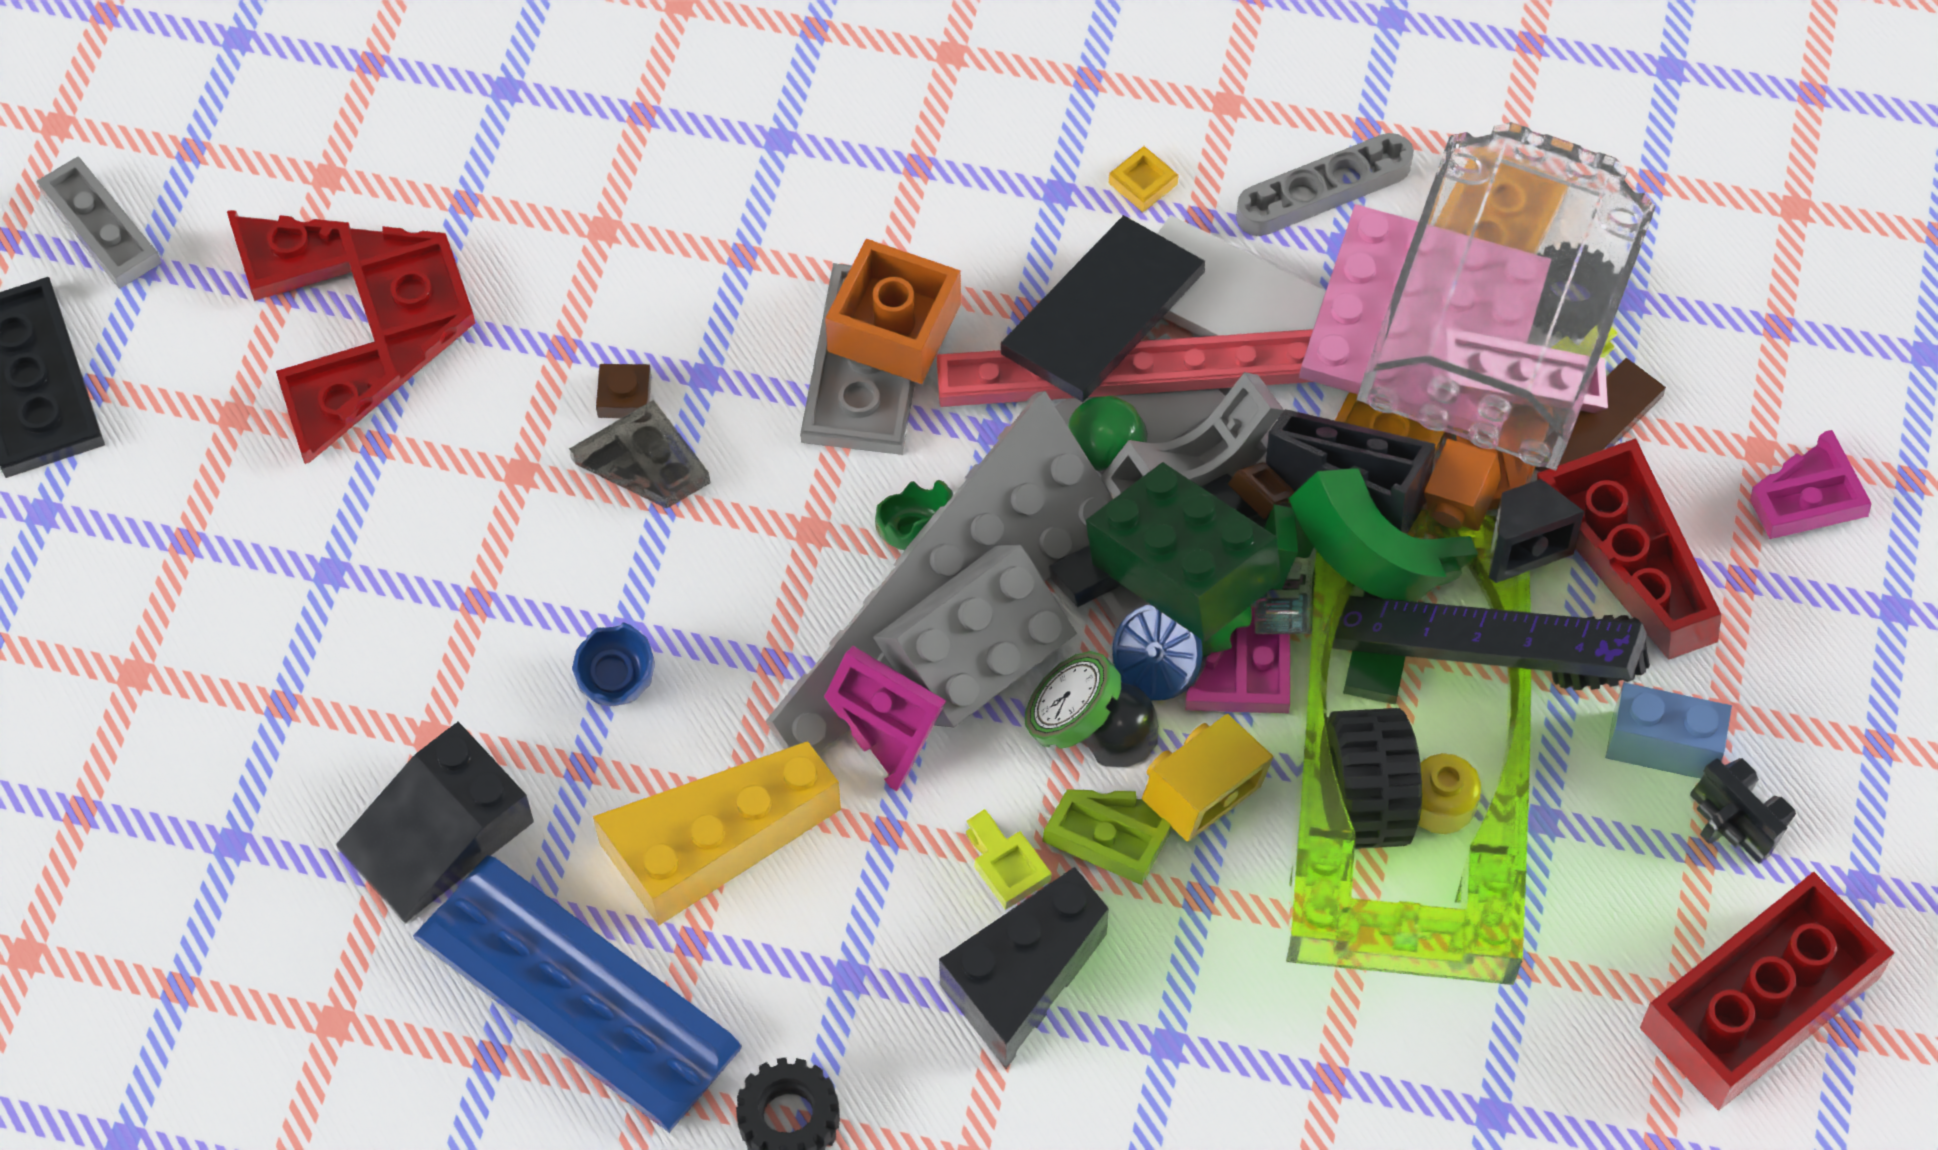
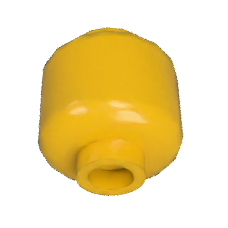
[1418,753,1481,835]

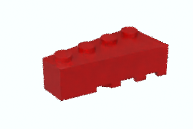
[1537,438,1722,660]

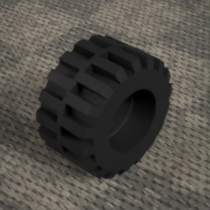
[1319,708,1422,850]

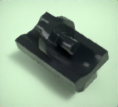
[1689,758,1796,864]

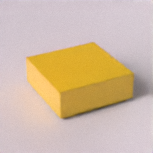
[1108,146,1179,212]

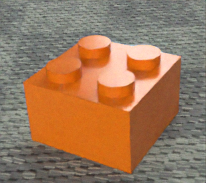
[825,238,961,384]

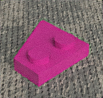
[1185,607,1290,714]
[824,646,946,791]

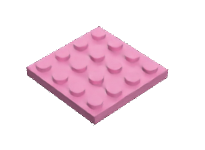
[1299,204,1552,435]

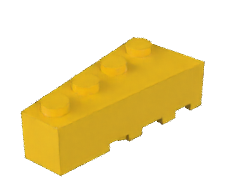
[593,741,841,926]

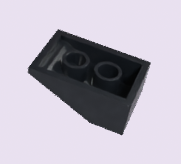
[336,721,534,924]

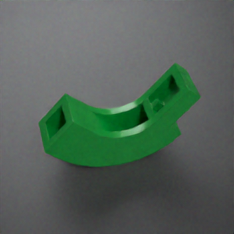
[1289,468,1478,602]

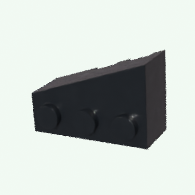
[1266,409,1436,534]
[939,867,1109,1069]

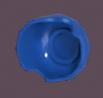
[572,622,655,706]

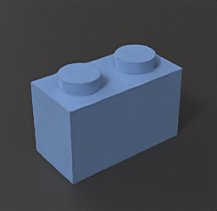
[1605,682,1732,779]

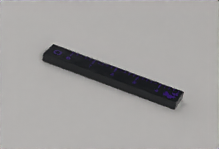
[1323,595,1647,680]

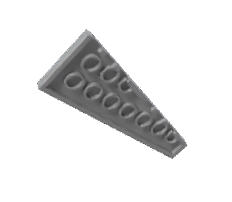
[765,391,1113,754]

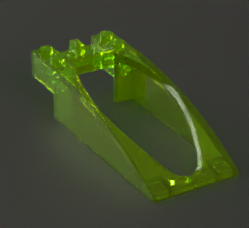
[1286,509,1531,985]

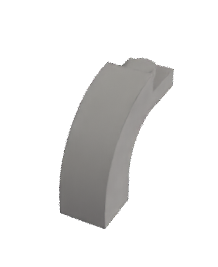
[1100,372,1284,498]

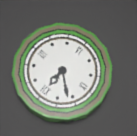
[1025,651,1121,749]

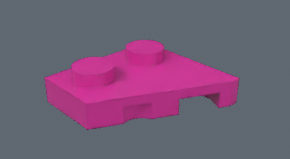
[1750,430,1872,539]

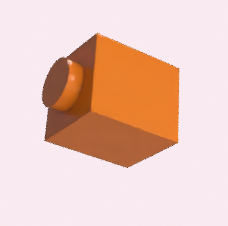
[1424,439,1502,531]

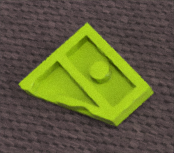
[1042,789,1173,886]

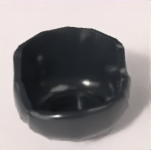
[1080,682,1159,767]

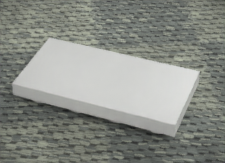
[1157,215,1326,384]

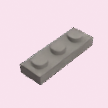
[36,156,162,289]

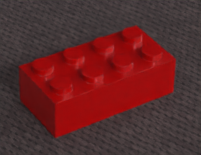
[1639,871,1895,1112]

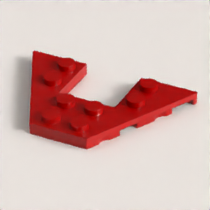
[226,210,476,464]

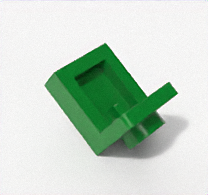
[1264,505,1314,590]

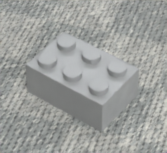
[873,545,1078,728]

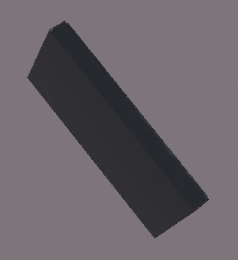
[1000,215,1205,402]
[0,276,105,478]

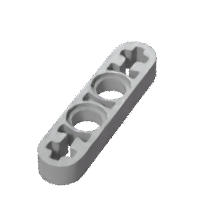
[1236,133,1414,236]

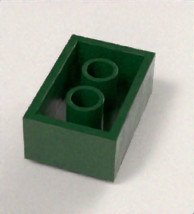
[1086,462,1281,642]

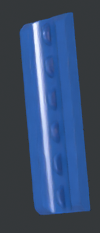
[413,855,742,1133]

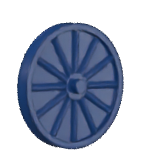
[1112,604,1203,701]

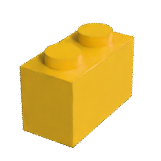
[1141,713,1274,842]

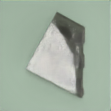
[569,400,711,509]

